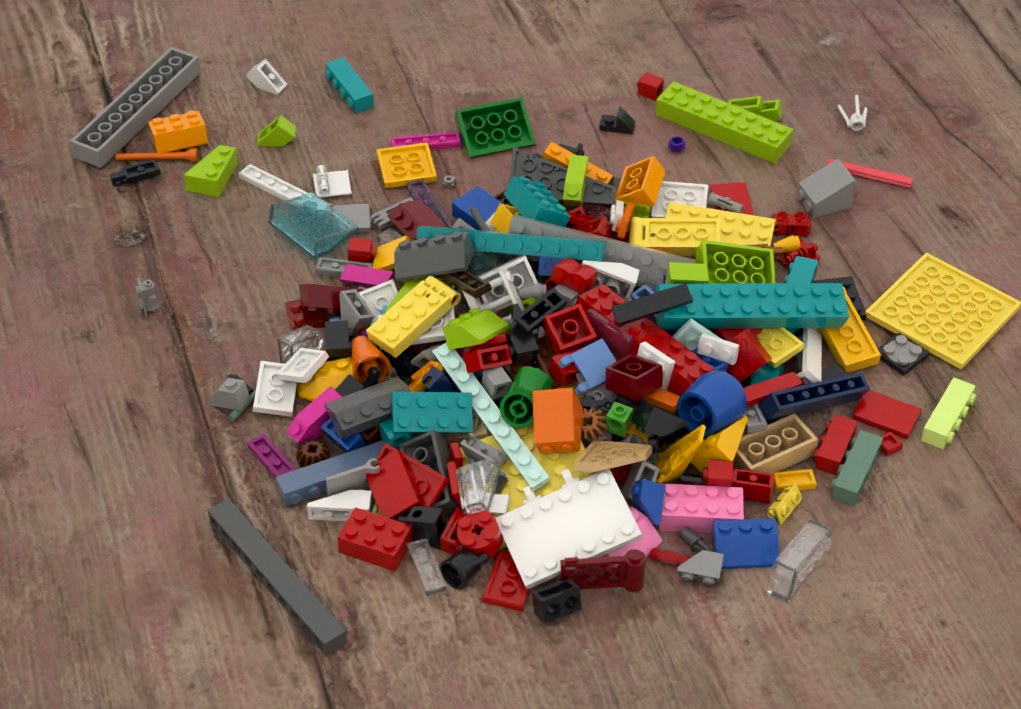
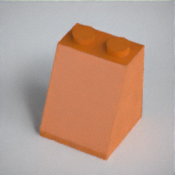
[533,388,583,455]

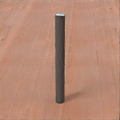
[470,207,508,265]

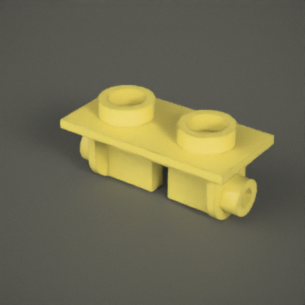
[767,483,802,525]

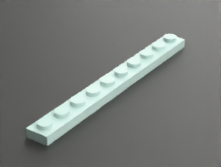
[432,342,550,492]

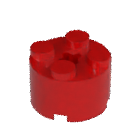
[457,510,503,558]

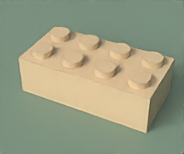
[733,413,818,474]

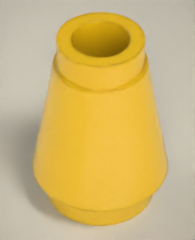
[773,235,801,253]

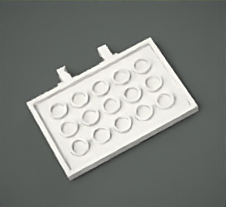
[495,469,643,589]

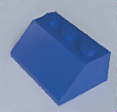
[711,518,779,569]

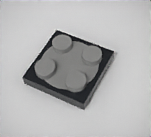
[878,333,929,376]

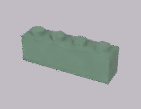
[830,430,883,506]

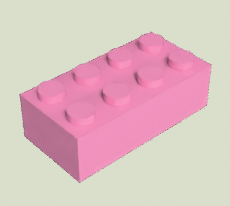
[659,483,744,533]

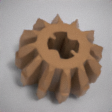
[581,407,608,442]

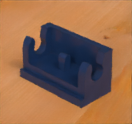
[421,366,457,392]

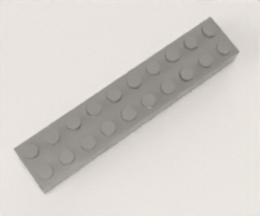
[70,47,201,168]
[507,215,696,291]

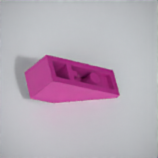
[286,387,342,444]

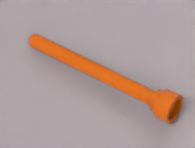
[114,148,199,162]

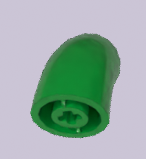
[500,366,553,428]

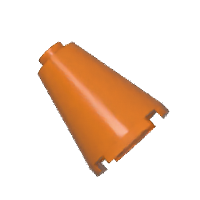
[351,336,391,384]

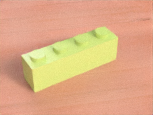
[921,377,977,450]

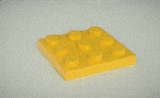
[376,143,437,188]

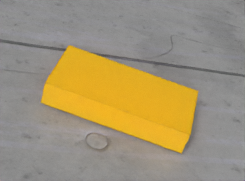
[773,469,817,493]

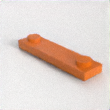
[615,202,635,238]

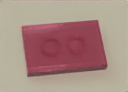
[586,308,634,361]

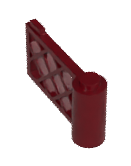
[560,549,646,592]

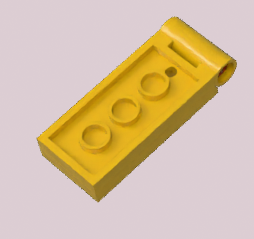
[819,286,881,373]

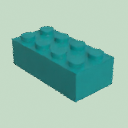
[504,176,570,227]

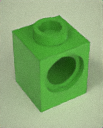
[606,402,633,438]

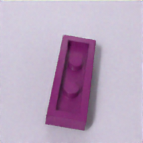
[247,434,296,479]

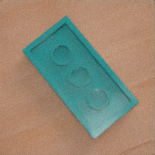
[391,392,473,433]

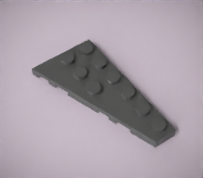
[509,147,616,206]

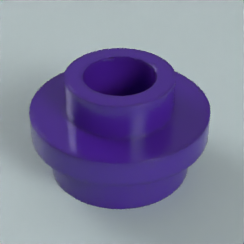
[668,136,686,152]

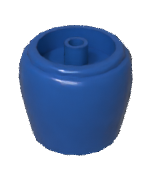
[677,370,747,437]

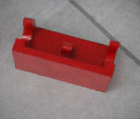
[440,507,469,555]

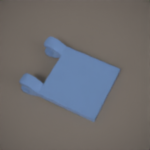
[558,338,617,396]

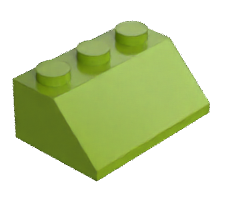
[442,307,510,350]

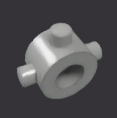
[442,176,456,188]

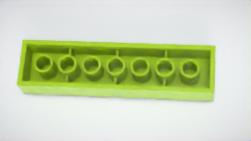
[655,81,793,164]

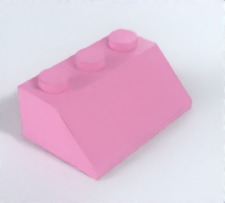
[601,506,663,568]

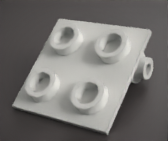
[313,165,352,198]

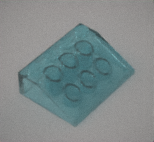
[268,192,358,259]

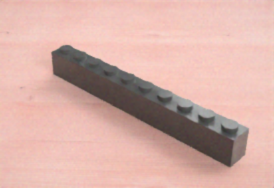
[208,498,348,657]

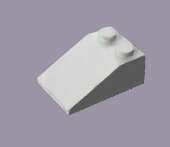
[581,260,640,300]

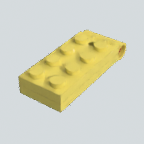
[629,217,720,256]
[366,276,461,358]

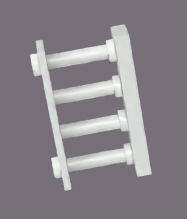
[462,268,538,339]

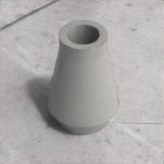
[519,283,547,300]

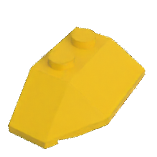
[296,357,363,401]

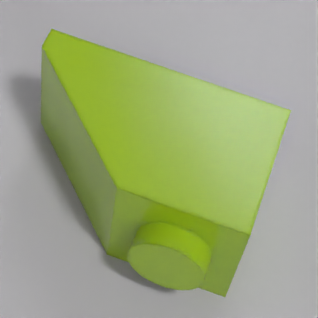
[257,115,296,147]

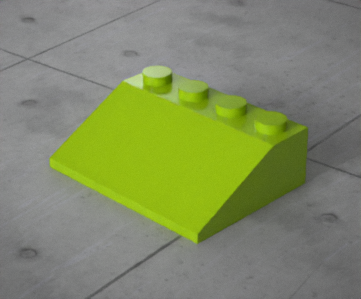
[695,240,776,284]

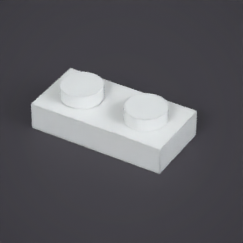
[697,333,739,365]

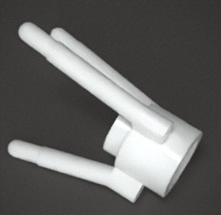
[837,95,867,131]

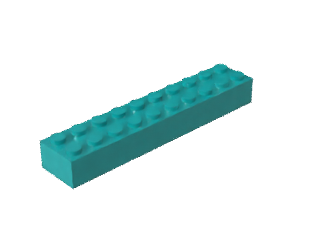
[654,283,849,329]

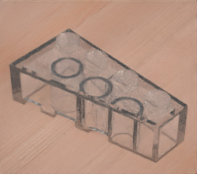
[766,520,832,604]

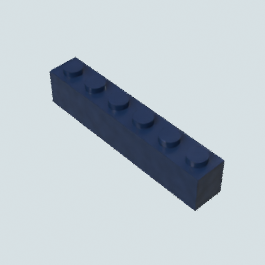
[759,372,870,421]

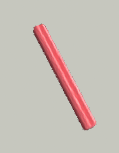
[827,159,913,188]

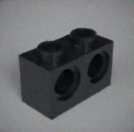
[532,578,582,623]

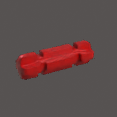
[650,548,691,566]

